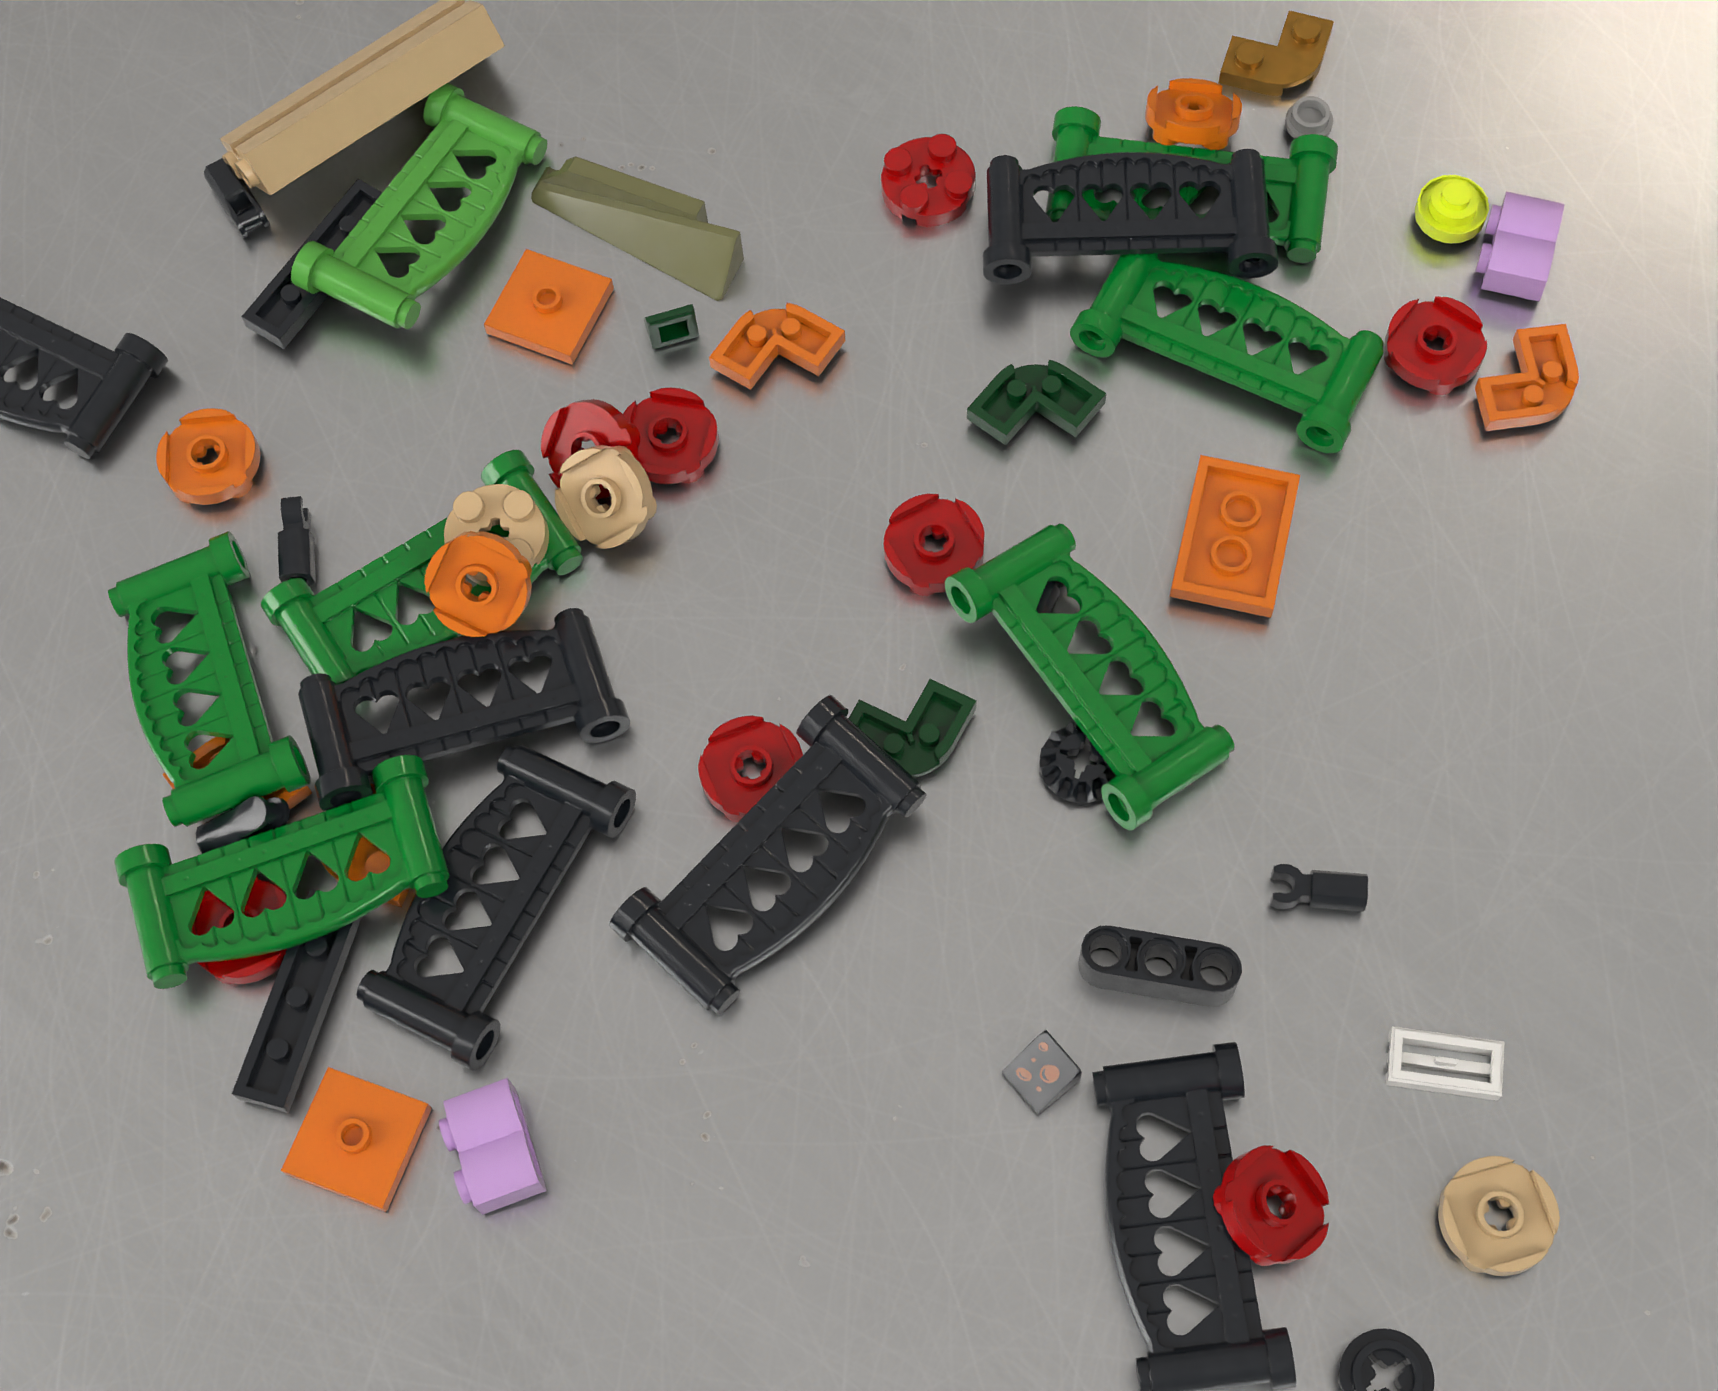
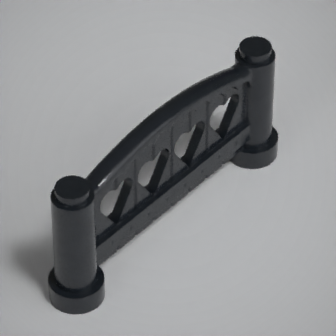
[983,149,1278,285]
[0,297,168,459]
[298,608,630,811]
[609,695,927,1014]
[356,744,636,1071]
[1092,1042,1296,1391]

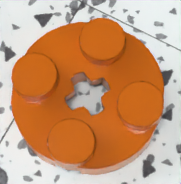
[1145,78,1242,150]
[156,408,260,505]
[424,531,532,637]

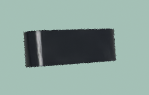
[1079,926,1242,1007]

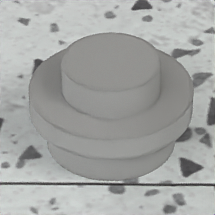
[1285,96,1333,138]

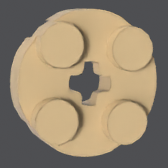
[555,445,657,549]
[444,484,549,587]
[1438,1156,1560,1276]

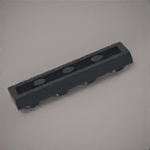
[241,178,383,349]
[232,889,362,1113]

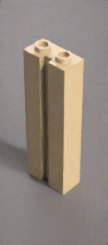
[220,0,505,196]

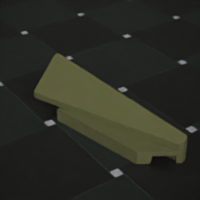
[531,156,744,301]

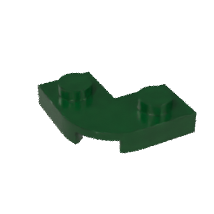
[967,360,1106,445]
[848,679,977,777]

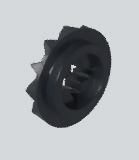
[1039,721,1116,803]
[1338,1328,1435,1391]

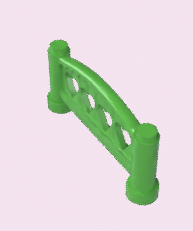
[291,83,548,329]

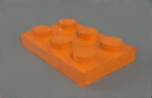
[1169,455,1300,618]

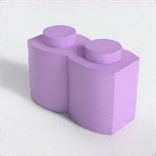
[1475,191,1565,302]
[439,1078,547,1215]

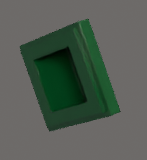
[644,304,699,349]

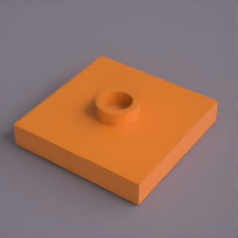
[484,249,614,365]
[281,1067,432,1212]

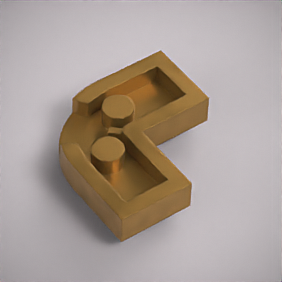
[1218,10,1334,96]

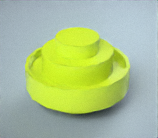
[1414,175,1489,243]

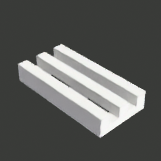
[1385,1026,1505,1101]

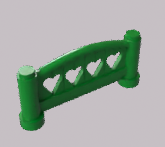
[1045,106,1338,263]
[1070,253,1384,453]
[261,450,583,684]
[945,523,1235,830]
[108,531,311,827]
[114,755,449,989]

